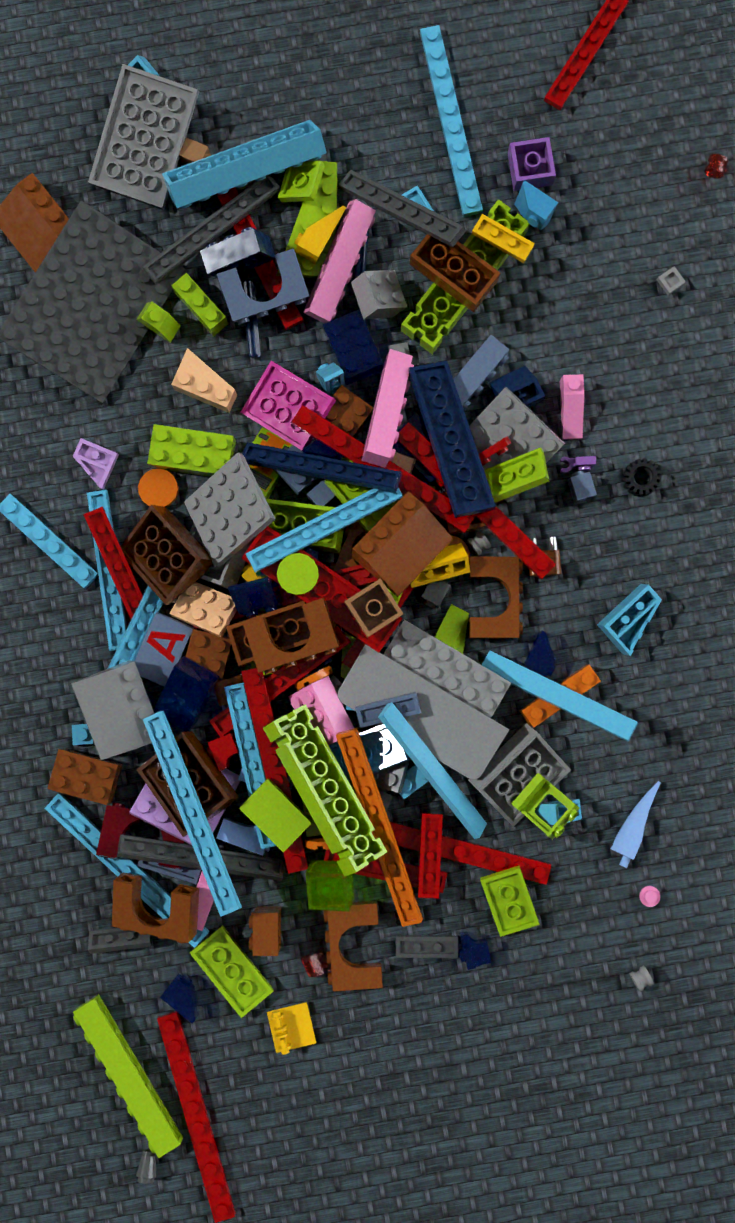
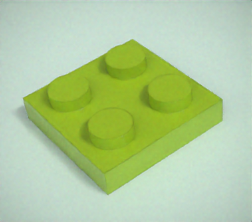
[278,161,325,202]

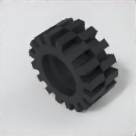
[622,458,661,497]

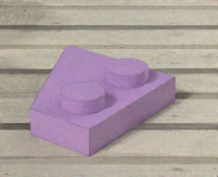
[73,438,119,490]

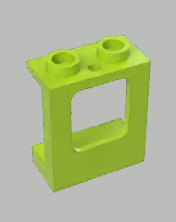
[511,773,579,840]

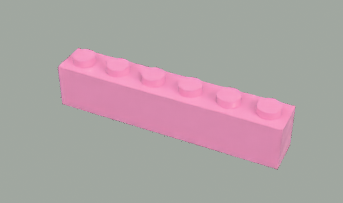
[303,199,376,323]
[362,349,414,468]

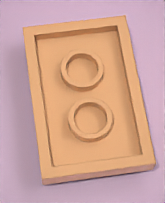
[169,582,241,638]

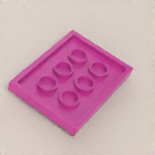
[241,361,336,452]

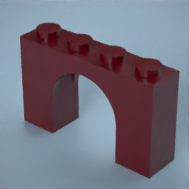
[96,803,186,870]

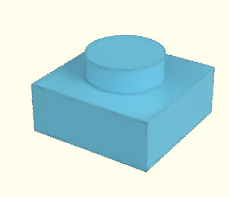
[72,724,94,745]

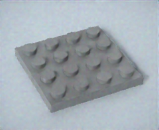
[469,387,565,502]
[184,453,276,568]

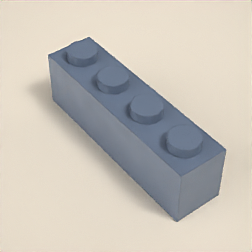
[454,335,510,412]

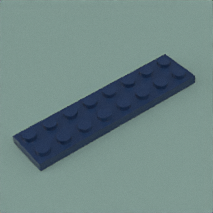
[408,361,496,518]

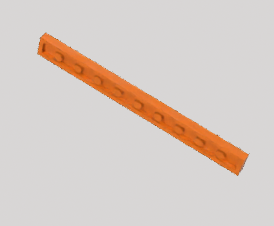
[336,728,423,927]

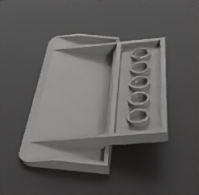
[338,620,511,779]

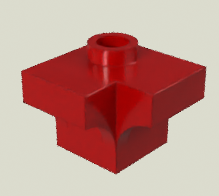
[207,732,239,771]

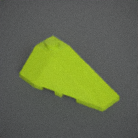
[435,604,469,654]

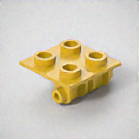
[267,1002,316,1055]

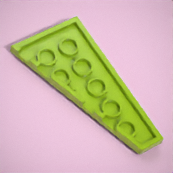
[276,161,337,279]

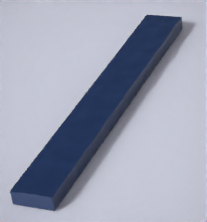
[242,442,402,493]

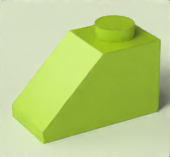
[136,301,180,343]

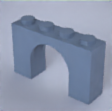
[217,248,309,325]

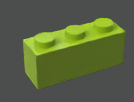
[171,273,228,337]

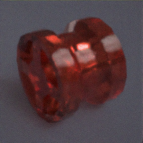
[704,154,729,179]

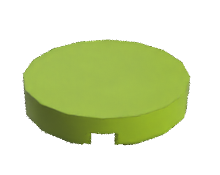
[277,553,319,595]

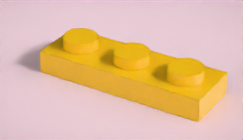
[472,214,535,263]

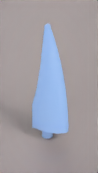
[610,781,661,868]

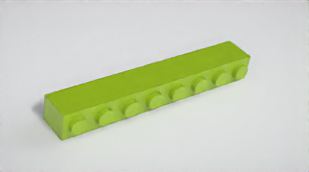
[73,994,183,1158]

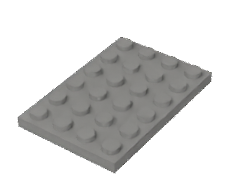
[88,64,199,209]

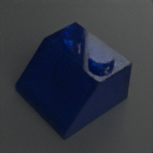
[228,577,283,618]

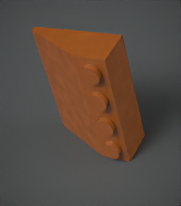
[0,173,69,273]
[352,491,453,597]

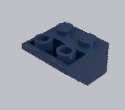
[489,366,545,408]

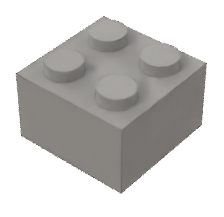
[351,270,407,319]

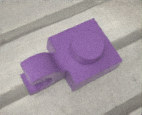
[560,456,596,473]

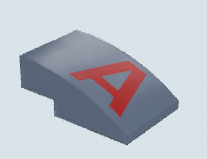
[135,612,194,688]

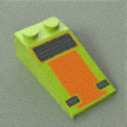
[248,427,292,499]

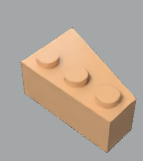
[171,348,237,413]

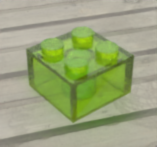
[305,860,355,912]

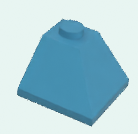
[514,180,558,230]

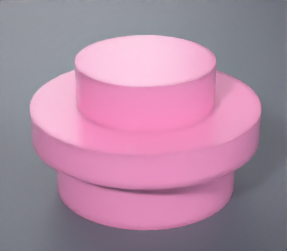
[639,886,660,907]

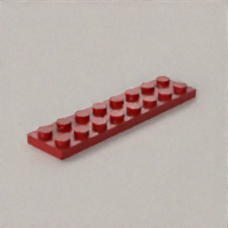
[242,526,403,653]

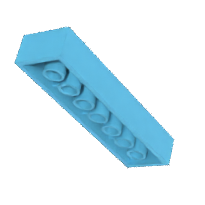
[162,120,327,208]

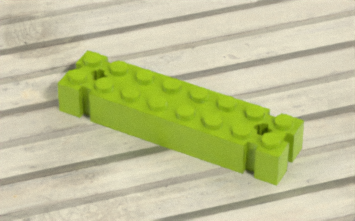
[401,199,530,355]
[263,704,387,877]

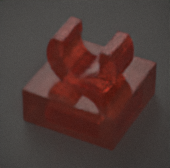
[300,953,328,977]

